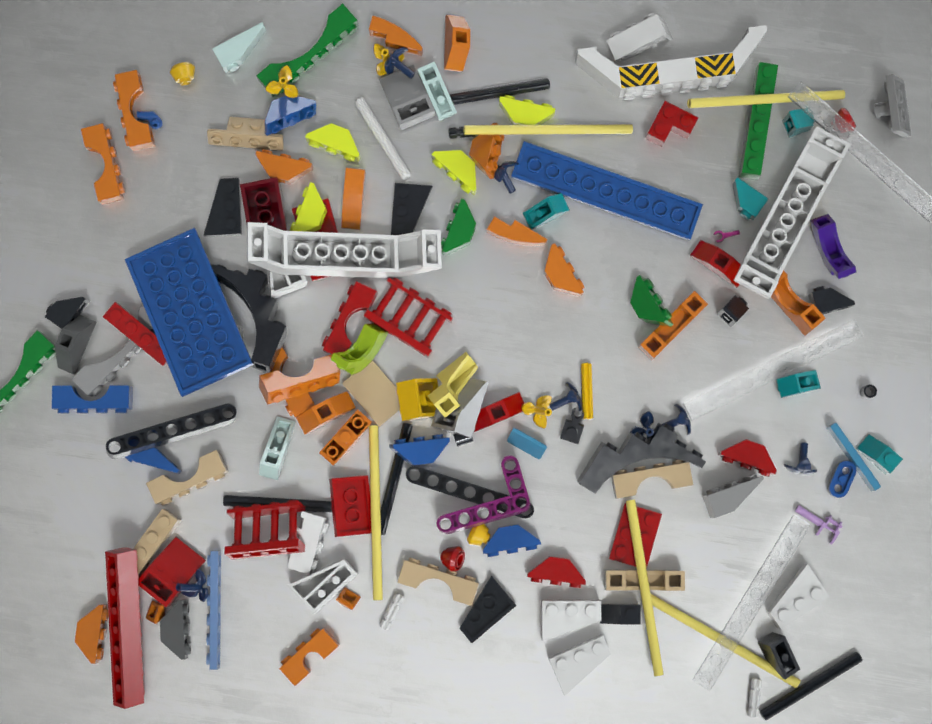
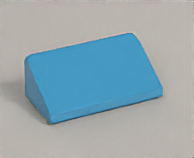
[507,428,547,459]

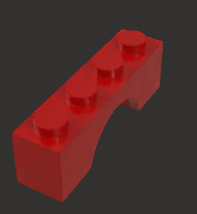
[322,281,378,355]
[103,302,167,366]

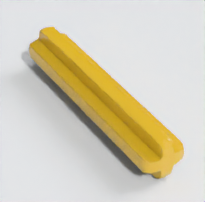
[581,363,593,420]

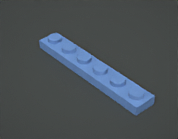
[206,551,221,670]

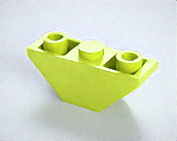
[499,95,556,125]
[305,123,361,162]
[431,150,476,195]
[289,182,327,232]

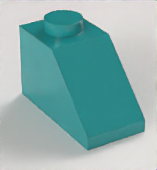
[782,108,814,138]
[732,177,768,221]
[523,193,570,230]
[776,370,821,398]
[856,434,903,474]

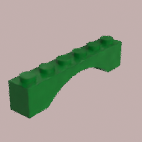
[256,4,359,97]
[739,62,778,180]
[0,330,56,413]

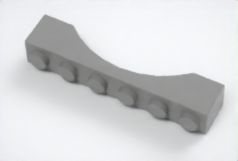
[71,305,155,397]

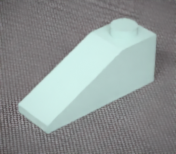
[212,22,266,73]
[417,62,457,121]
[259,416,296,480]

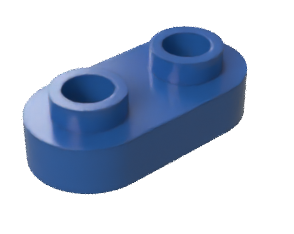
[828,461,857,498]

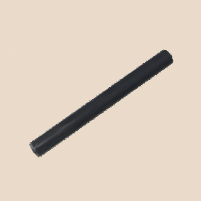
[449,78,550,105]
[381,423,413,535]
[223,495,332,513]
[760,652,863,720]

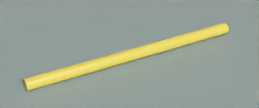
[687,90,845,108]
[463,124,633,135]
[369,425,383,600]
[626,499,664,676]
[651,594,801,688]

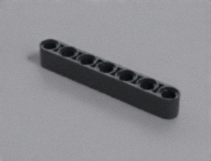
[106,403,237,459]
[406,466,534,519]

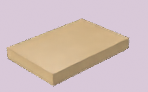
[342,360,400,427]

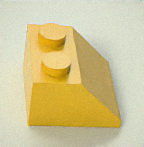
[396,378,438,421]

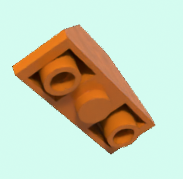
[444,15,470,72]
[469,122,505,179]
[255,149,313,185]
[544,243,585,297]
[296,391,356,435]
[319,409,372,466]
[75,604,109,664]

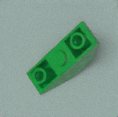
[441,198,476,256]
[630,275,674,327]

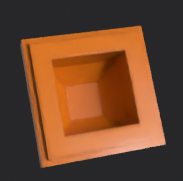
[336,587,361,610]
[146,600,165,624]

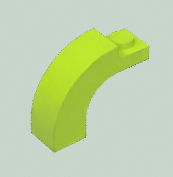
[331,323,388,375]

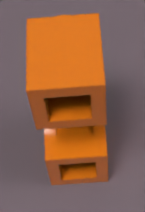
[279,628,340,686]

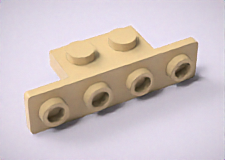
[207,117,284,151]

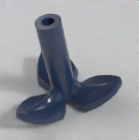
[384,47,415,79]
[494,161,519,193]
[549,382,582,413]
[662,404,691,435]
[630,411,654,440]
[784,443,817,475]
[176,569,208,602]

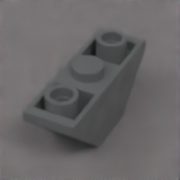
[55,315,97,375]
[160,600,191,660]

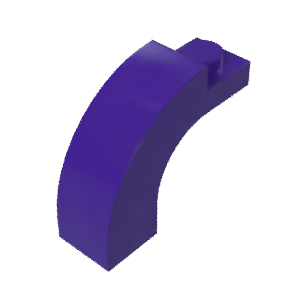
[810,214,857,279]

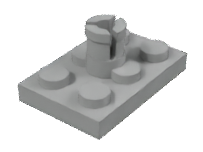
[874,74,911,137]

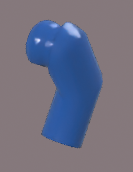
[137,111,162,130]

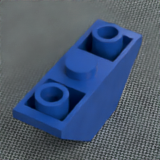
[265,96,316,136]
[389,434,450,465]
[483,525,541,557]

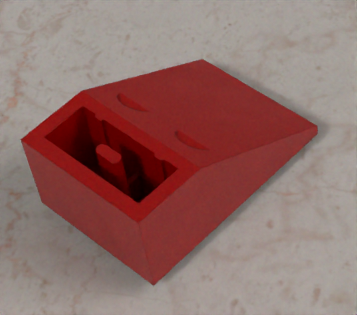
[138,537,206,607]

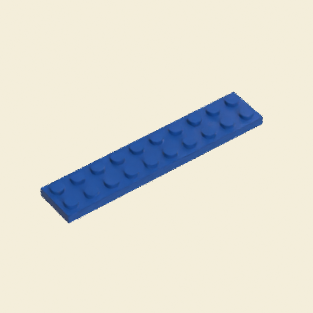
[511,141,703,241]

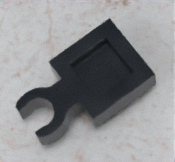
[560,408,584,444]

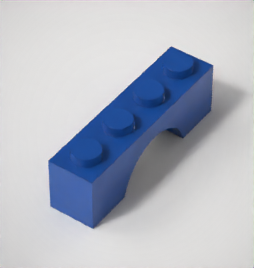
[52,385,133,414]

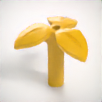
[373,44,405,76]
[265,65,298,98]
[522,395,552,429]

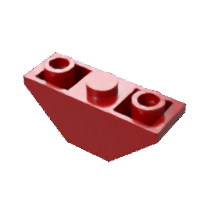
[690,240,741,288]
[474,392,524,432]
[718,439,777,477]
[527,556,586,588]

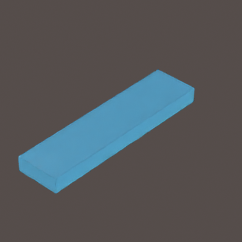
[827,423,881,491]

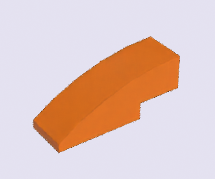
[369,16,423,56]
[341,168,366,230]
[486,216,548,246]

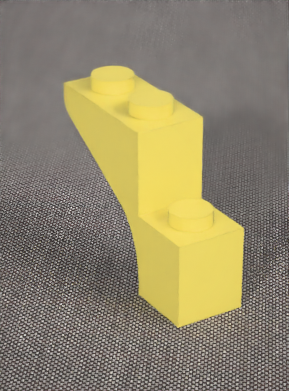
[428,352,478,417]

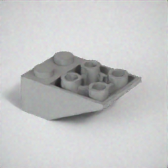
[379,65,435,130]
[431,378,489,438]
[702,474,764,518]

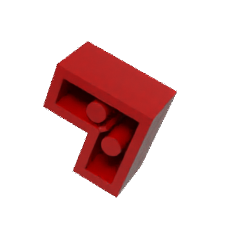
[645,101,699,147]

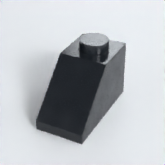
[808,286,855,315]
[717,295,749,327]
[45,297,90,329]
[600,604,641,625]
[758,632,801,680]

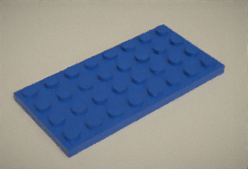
[125,228,254,397]

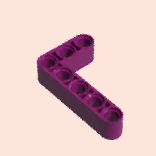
[436,456,530,534]

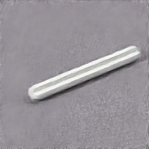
[355,98,411,180]

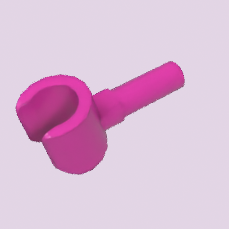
[713,230,740,243]

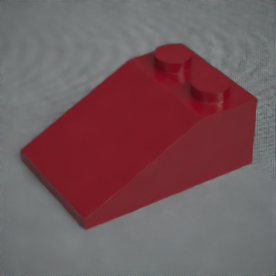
[240,177,287,231]

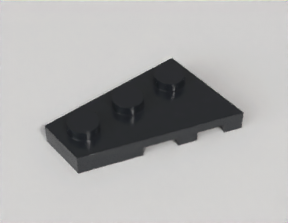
[203,178,242,237]
[391,183,433,235]
[459,576,516,643]

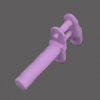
[795,505,842,545]

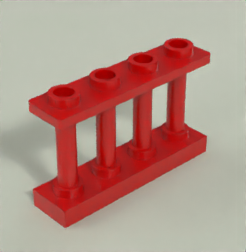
[363,277,453,358]
[224,500,305,560]

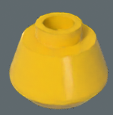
[170,62,195,86]
[467,524,491,546]

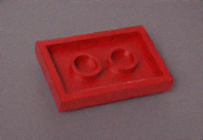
[329,475,371,537]
[609,503,662,569]

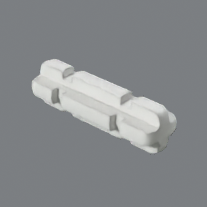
[380,593,405,630]
[747,678,762,718]

